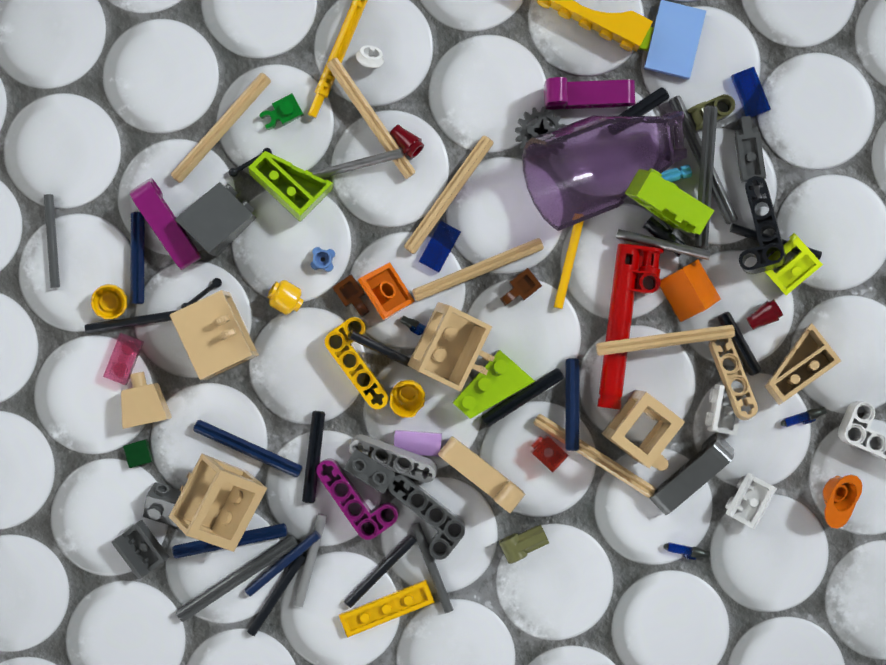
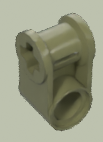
[687,94,735,132]

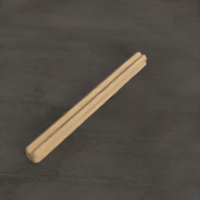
[327,58,415,179]
[171,73,271,183]
[404,136,494,254]
[412,238,544,301]
[596,325,735,356]
[534,414,656,498]

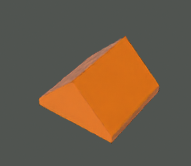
[660,259,721,322]
[358,262,415,321]

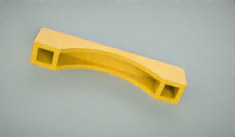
[537,0,653,52]

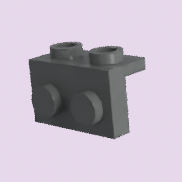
[143,482,181,528]
[112,520,169,579]

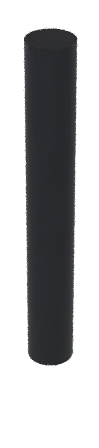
[348,330,410,367]

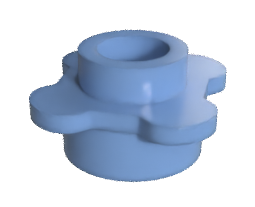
[310,247,335,272]

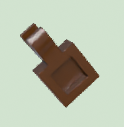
[500,268,542,306]
[332,274,370,317]

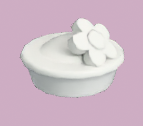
[356,45,384,68]

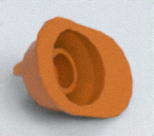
[822,475,862,529]

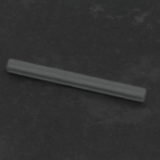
[669,96,738,224]
[695,106,718,247]
[176,535,298,622]

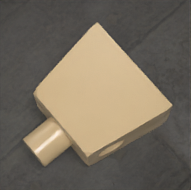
[121,372,172,429]

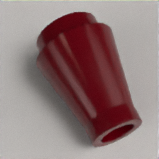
[390,125,424,158]
[746,299,783,330]

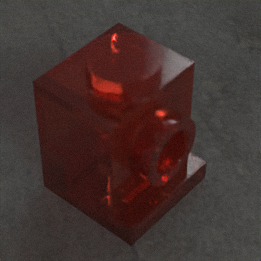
[530,435,569,472]

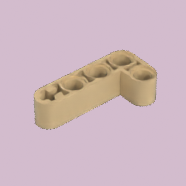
[438,436,526,513]

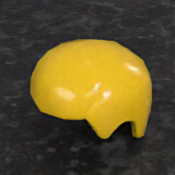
[91,284,127,319]
[390,380,425,418]

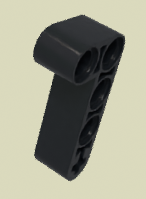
[739,176,786,274]

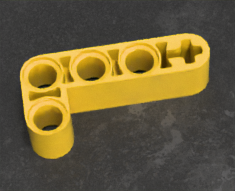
[325,317,389,409]

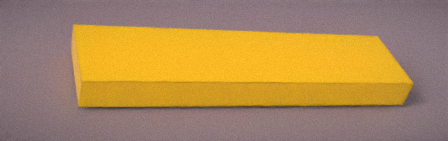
[339,579,435,638]

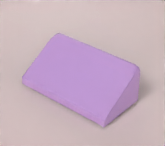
[394,430,442,457]

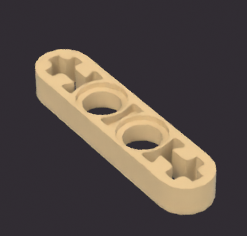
[708,338,758,420]

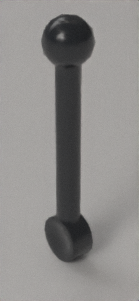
[228,148,272,177]
[181,278,222,309]

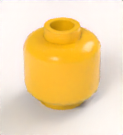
[267,280,303,315]

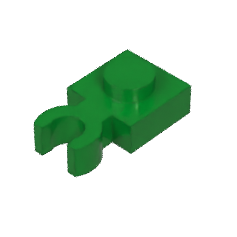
[259,93,304,130]

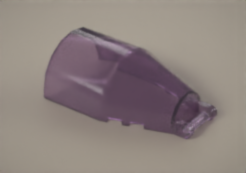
[522,111,687,231]

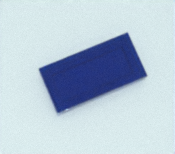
[731,67,771,118]
[419,221,461,273]

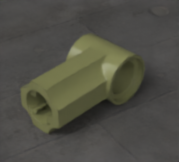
[499,524,549,564]

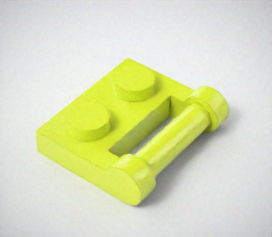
[765,233,823,295]

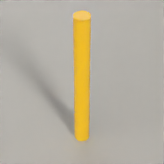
[554,217,584,309]

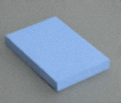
[644,0,706,80]

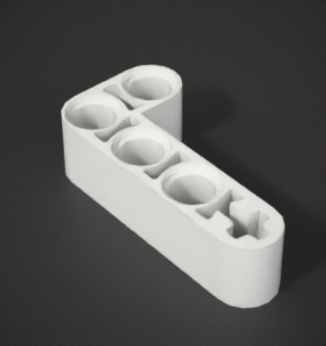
[838,401,886,460]

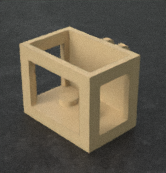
[170,290,259,380]
[408,302,495,392]
[602,390,685,471]
[169,453,267,552]

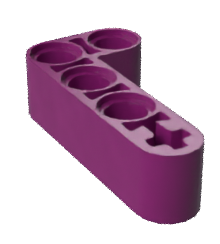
[544,77,636,110]
[130,178,202,270]
[317,459,399,540]

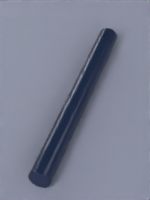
[245,530,321,597]

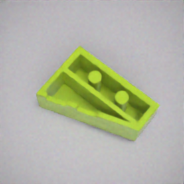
[248,151,333,222]
[625,168,714,235]
[452,350,535,419]

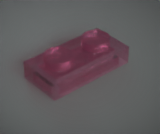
[103,333,144,385]

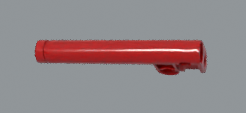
[597,244,664,410]

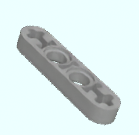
[349,434,438,483]

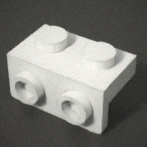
[705,384,744,436]
[725,472,777,530]

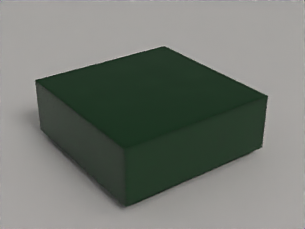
[123,439,153,468]

